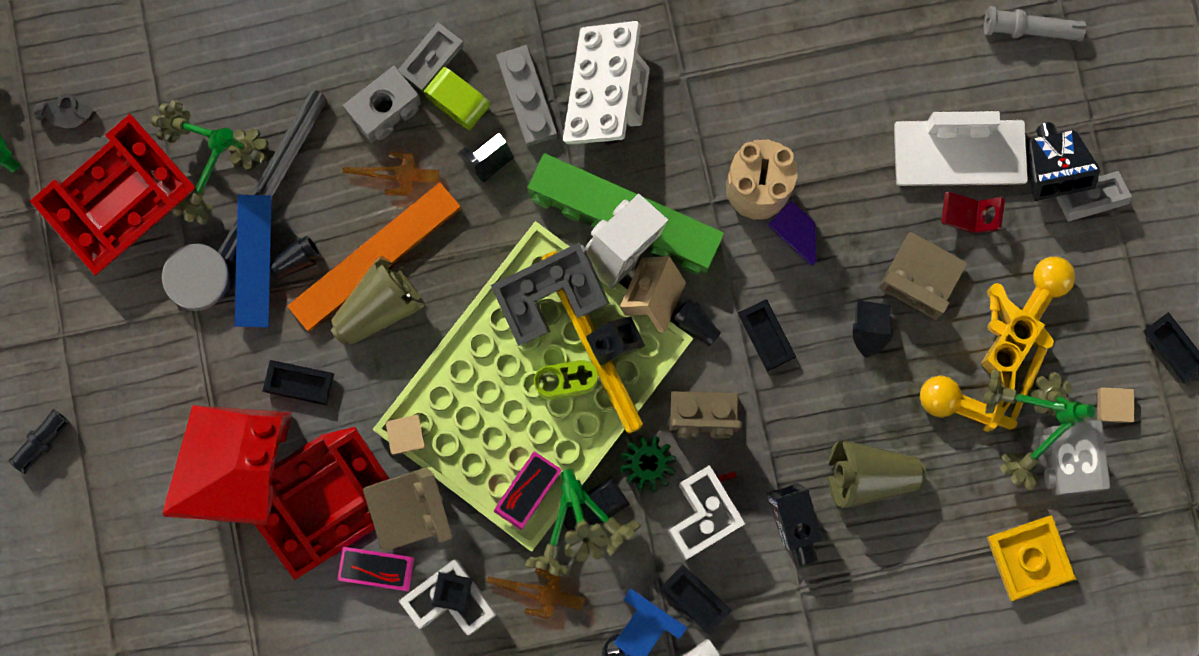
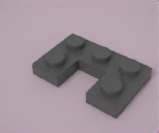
[491,242,610,346]

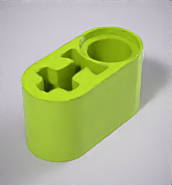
[423,67,491,130]
[534,360,598,400]

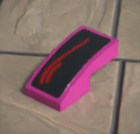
[493,451,562,531]
[337,547,414,591]

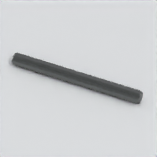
[218,90,327,263]

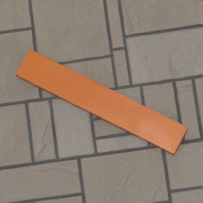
[287,182,461,333]

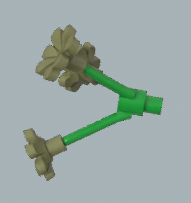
[151,100,269,224]
[983,369,1095,490]
[525,469,641,576]

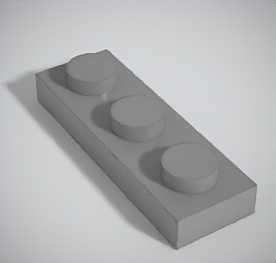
[496,45,557,147]

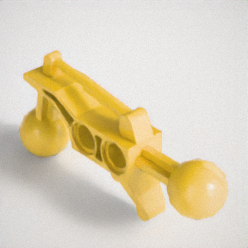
[920,257,1076,432]

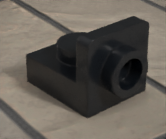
[586,316,645,365]

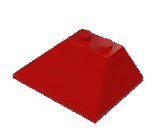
[29,113,197,276]
[162,405,292,524]
[254,427,390,581]

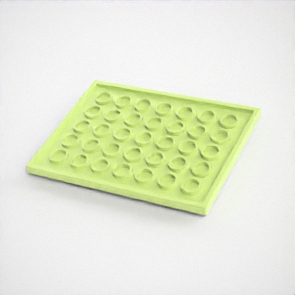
[372,221,693,552]

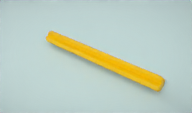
[542,251,643,433]

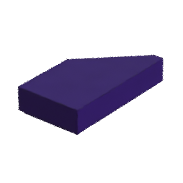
[768,201,817,267]

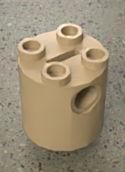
[726,140,798,220]

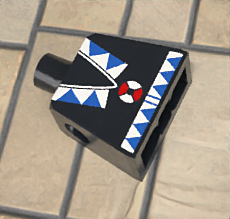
[1027,122,1100,201]
[766,483,822,565]

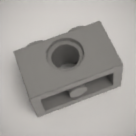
[343,66,421,143]

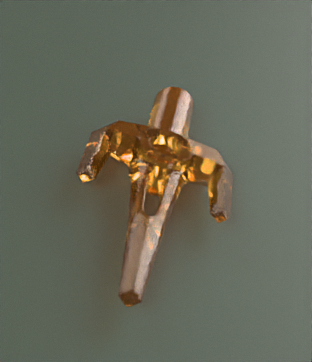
[342,151,440,196]
[486,568,585,619]

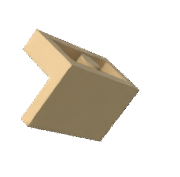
[620,256,686,332]

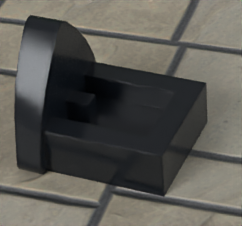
[457,133,514,183]
[853,300,893,358]

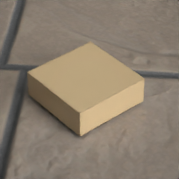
[1097,388,1134,423]
[385,415,426,455]

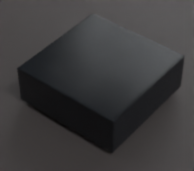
[432,572,473,613]

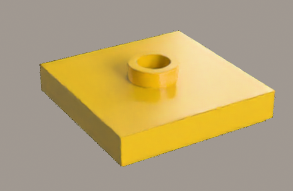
[986,515,1076,601]

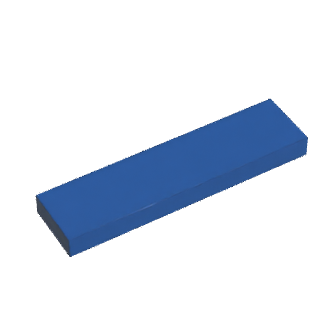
[234,194,271,328]

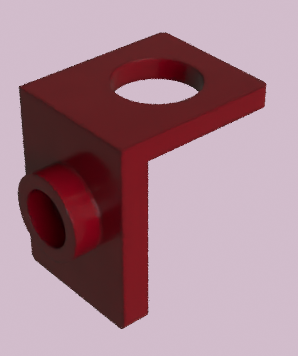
[941,192,1005,234]

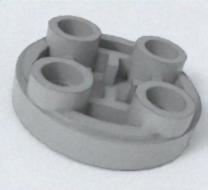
[162,244,231,311]

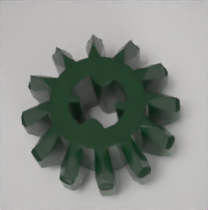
[620,436,677,493]

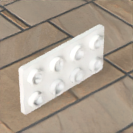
[563,21,650,144]
[894,111,1027,186]

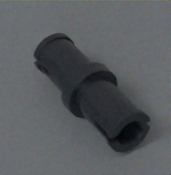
[8,409,70,474]

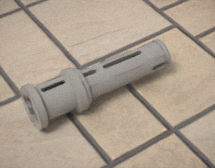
[984,6,1086,42]

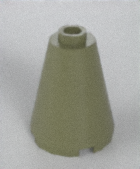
[331,256,424,345]
[828,441,926,508]

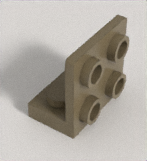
[878,232,967,320]
[670,391,741,440]
[363,467,452,552]

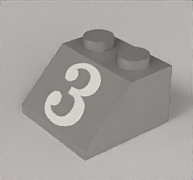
[1040,420,1110,496]

